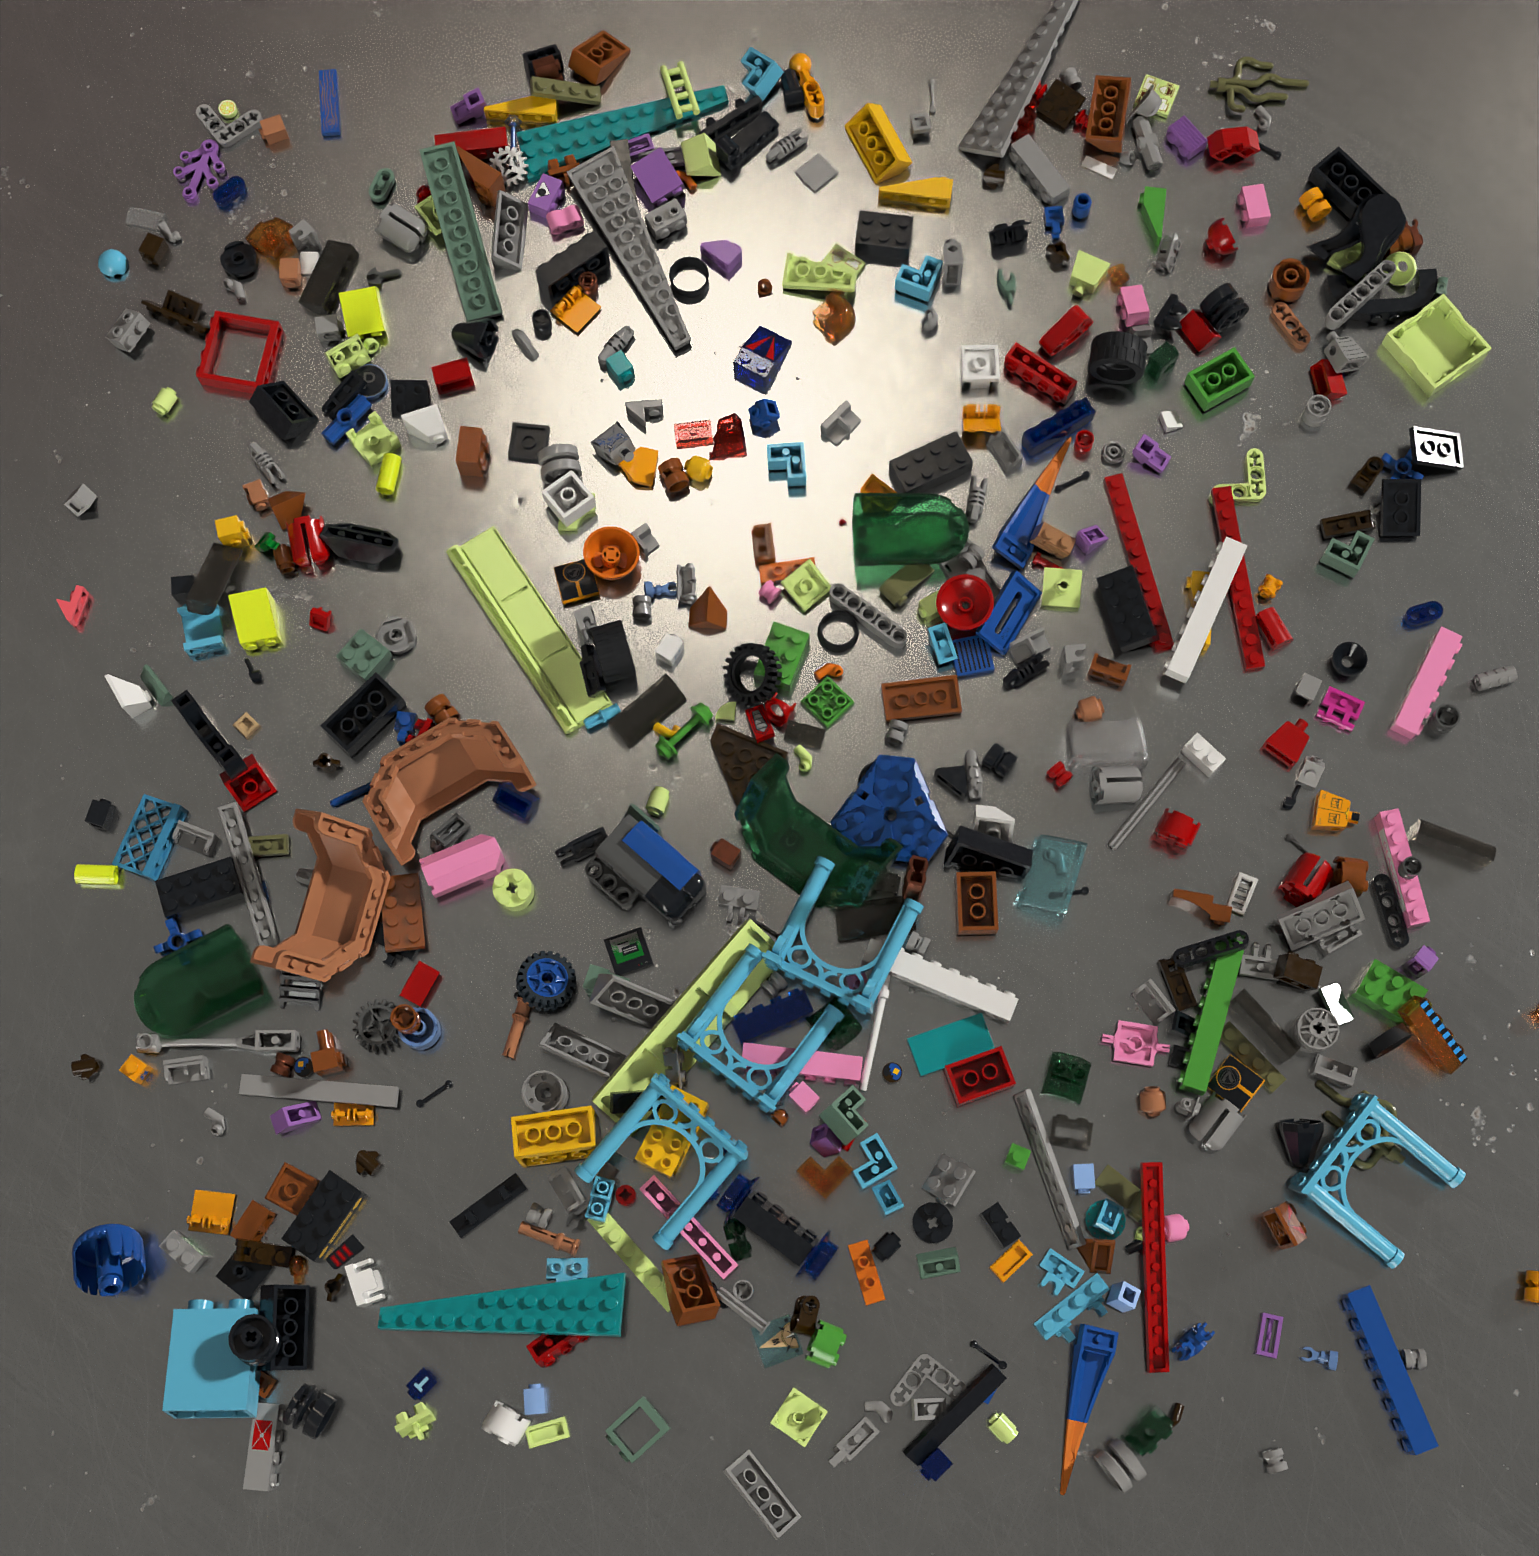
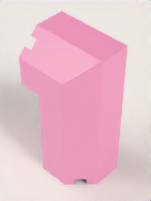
[419,834,505,898]

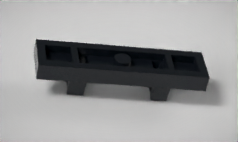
[699,95,762,141]
[449,1173,528,1239]

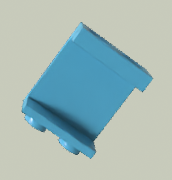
[177,599,226,656]

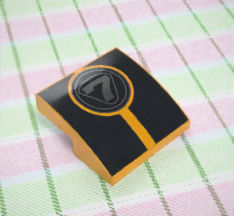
[553,559,600,604]
[1208,1054,1265,1112]

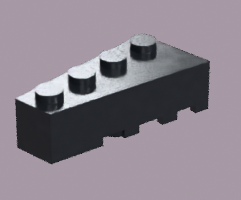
[944,825,1033,879]

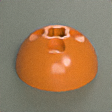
[583,526,640,580]

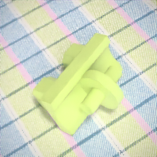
[394,1402,436,1441]

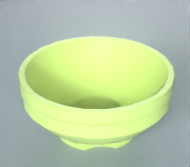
[1383,251,1417,286]

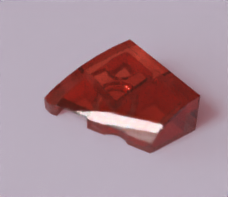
[1011,99,1037,142]
[709,413,747,459]

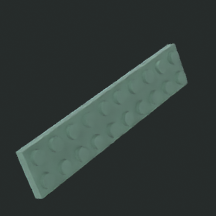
[419,141,503,321]

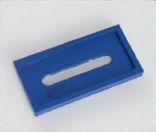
[975,570,1042,655]

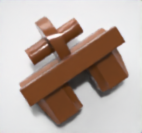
[547,154,580,187]

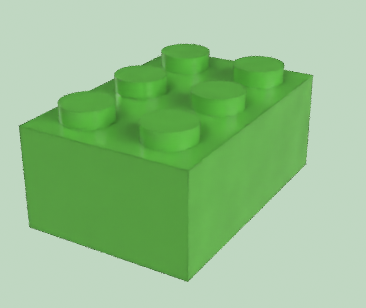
[1184,347,1255,412]
[754,621,810,692]
[1351,959,1428,1025]

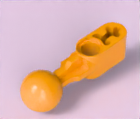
[789,53,825,118]

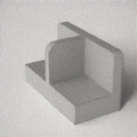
[820,400,861,445]
[1008,627,1051,666]

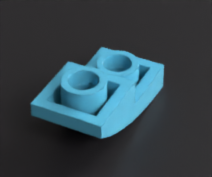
[585,1175,616,1223]

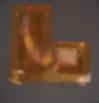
[796,1156,854,1201]

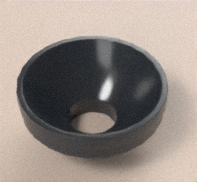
[1332,642,1368,676]

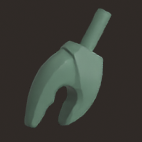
[997,268,1017,305]
[1436,276,1448,296]

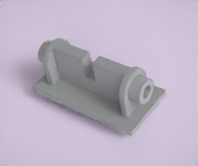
[1156,232,1181,274]
[676,563,696,604]
[663,1045,687,1089]
[1175,1097,1201,1121]

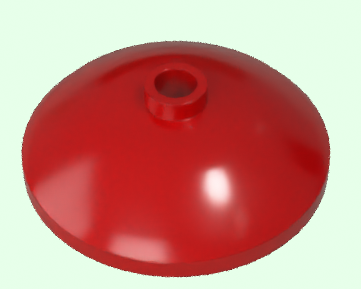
[936,574,994,631]

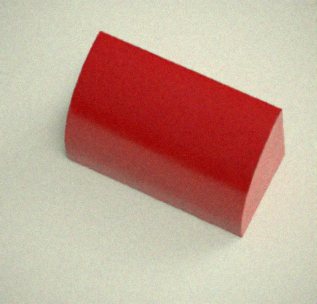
[1180,309,1222,352]
[431,357,475,395]
[1310,359,1347,400]
[1256,607,1294,651]
[399,961,440,1007]

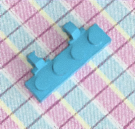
[1033,1273,1110,1343]

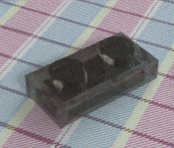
[784,720,826,749]

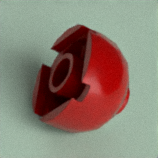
[1205,217,1239,255]

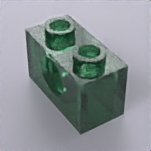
[1145,341,1179,383]
[1124,1404,1174,1457]

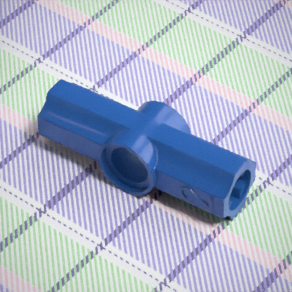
[321,394,372,445]

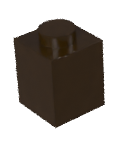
[138,232,169,265]

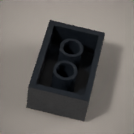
[854,210,914,260]

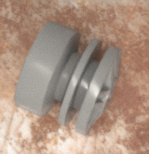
[1290,1008,1340,1054]
[522,1070,569,1113]

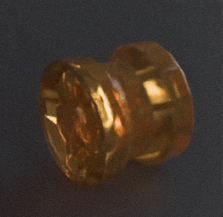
[1108,263,1130,286]

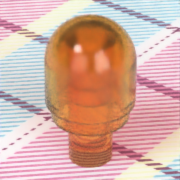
[289,1255,306,1285]

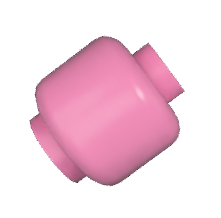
[1164,1214,1189,1242]

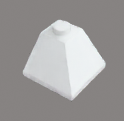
[401,404,449,444]
[105,674,153,718]
[973,805,1015,843]

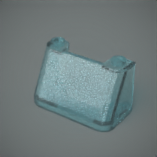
[1015,834,1088,923]

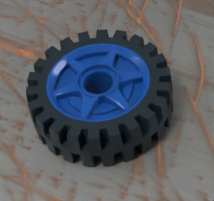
[516,951,576,1011]

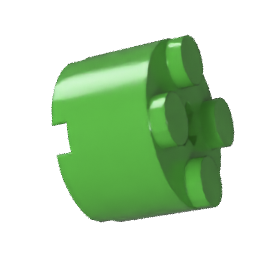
[805,1320,847,1368]

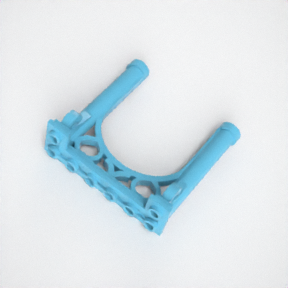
[762,856,924,1015]
[676,943,845,1113]
[574,1073,749,1250]
[1288,1093,1466,1269]

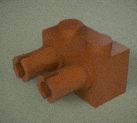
[310,1029,347,1077]

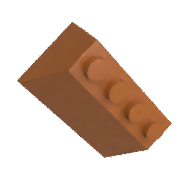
[1085,75,1132,153]

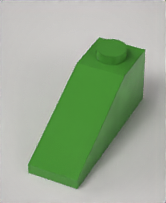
[1138,186,1167,246]

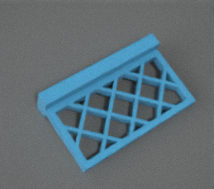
[112,794,188,881]

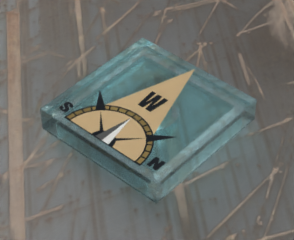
[751,1314,804,1368]

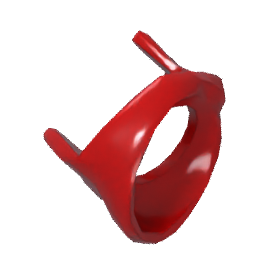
[765,692,797,727]

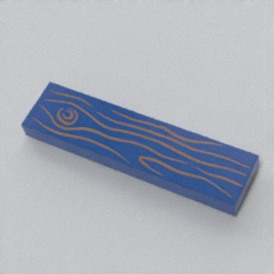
[319,69,340,137]

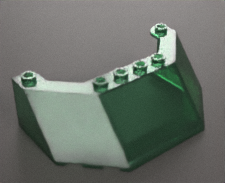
[734,753,903,908]

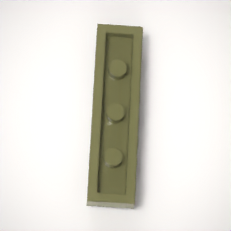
[530,76,601,106]
[1220,1021,1286,1094]

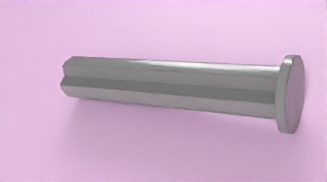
[716,1287,771,1335]

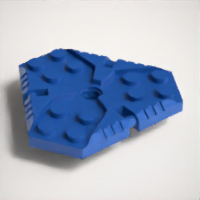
[830,755,948,862]

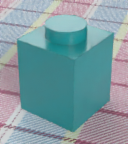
[606,350,634,384]

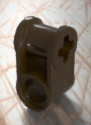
[1350,456,1384,494]
[790,1295,820,1337]

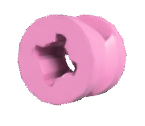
[758,580,782,604]

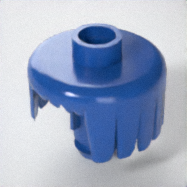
[72,1224,146,1296]

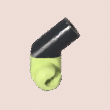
[1125,1226,1143,1255]

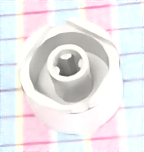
[481,1400,531,1446]

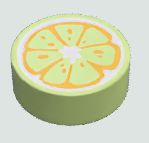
[218,100,238,119]

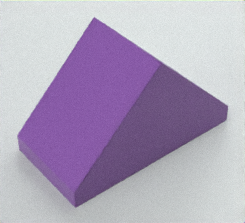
[1075,525,1109,556]

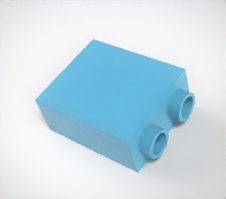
[162,1299,261,1419]

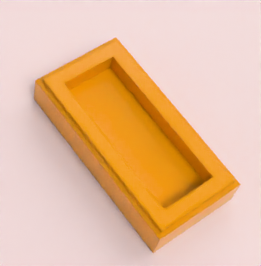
[989,1239,1033,1283]

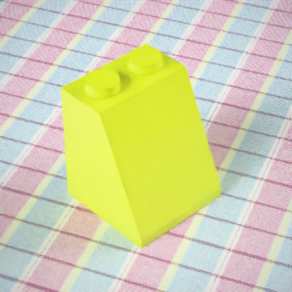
[339,286,386,339]
[228,587,281,650]

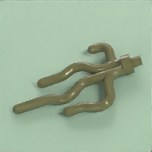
[1209,56,1309,113]
[1316,1080,1406,1170]

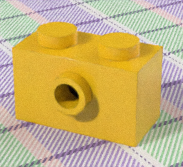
[215,515,251,551]

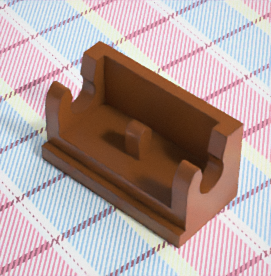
[751,522,776,566]
[1087,653,1132,686]
[230,1200,277,1248]

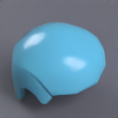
[98,249,128,277]

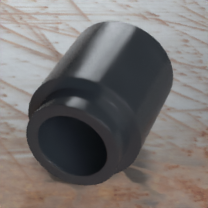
[871,1231,901,1262]

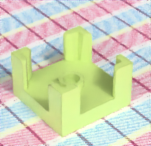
[346,411,401,468]
[770,1387,828,1447]

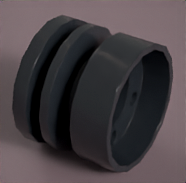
[1199,283,1250,333]
[283,1383,337,1440]

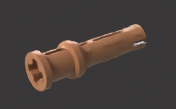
[502,997,531,1059]
[518,1221,581,1257]

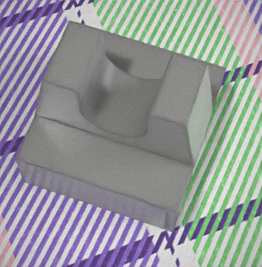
[910,112,932,135]

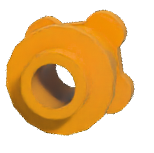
[1258,574,1283,599]

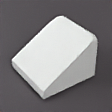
[300,252,321,275]
[1159,410,1183,433]

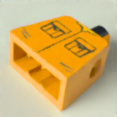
[1311,790,1360,831]

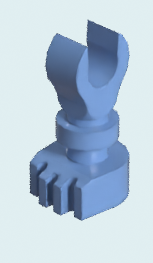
[644,581,677,599]
[1301,1347,1338,1371]

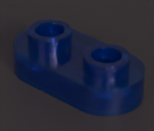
[213,176,246,207]
[1404,601,1443,627]

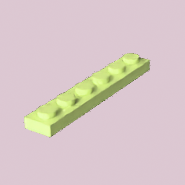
[588,1213,671,1313]

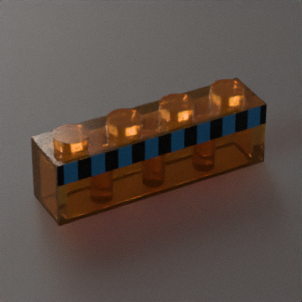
[1397,995,1468,1075]

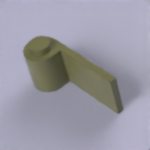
[879,555,935,606]
[1095,1164,1142,1222]

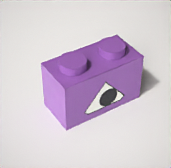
[528,173,565,218]

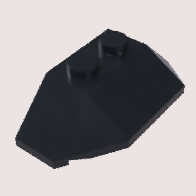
[320,523,399,564]

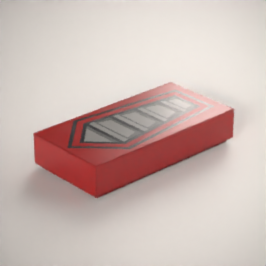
[745,704,775,743]

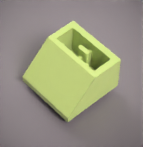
[325,334,371,379]

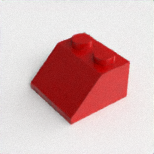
[219,754,277,812]

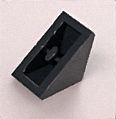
[934,765,968,799]
[1167,1010,1196,1039]

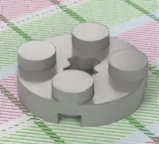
[377,616,417,654]

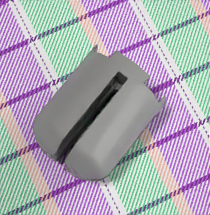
[374,201,427,253]
[1089,765,1143,805]
[1189,1092,1247,1150]

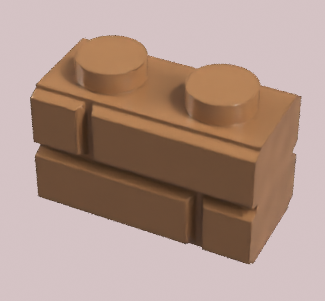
[1029,521,1076,560]

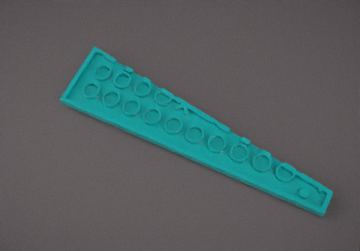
[516,85,729,182]
[378,1273,626,1337]

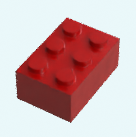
[944,1046,1016,1106]

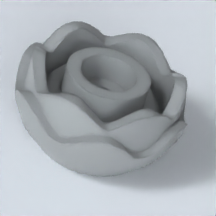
[921,308,939,331]
[1102,441,1125,464]

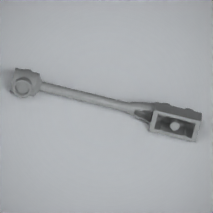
[136,1030,300,1053]

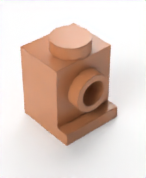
[242,479,271,511]

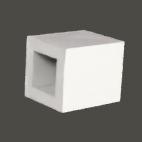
[655,633,684,666]

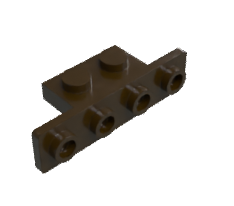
[141,290,210,333]

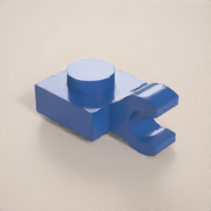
[1044,206,1065,240]
[394,711,417,745]

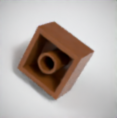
[455,426,490,477]

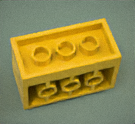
[635,1085,710,1181]
[511,1105,601,1167]

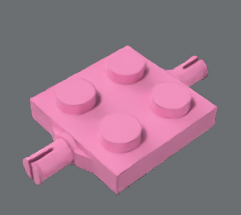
[1101,1020,1170,1067]

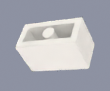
[1181,732,1226,778]

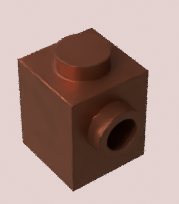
[710,838,741,870]

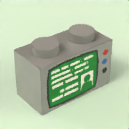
[159,1230,209,1274]

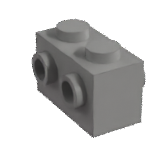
[644,198,687,240]
[106,308,151,353]

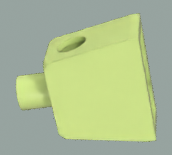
[1069,250,1111,297]

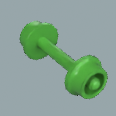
[654,702,713,760]

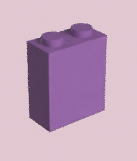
[630,147,686,207]

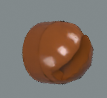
[757,278,773,295]
[771,1109,789,1127]

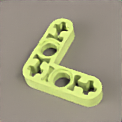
[1210,448,1266,503]

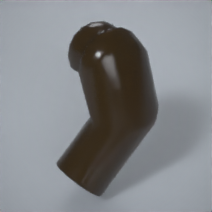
[1158,1403,1184,1431]

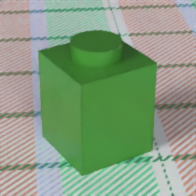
[1003,1143,1031,1172]

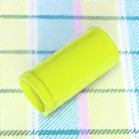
[375,453,402,495]
[74,864,119,885]

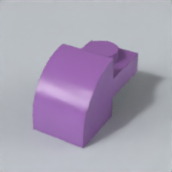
[450,87,487,124]
[1132,434,1171,473]

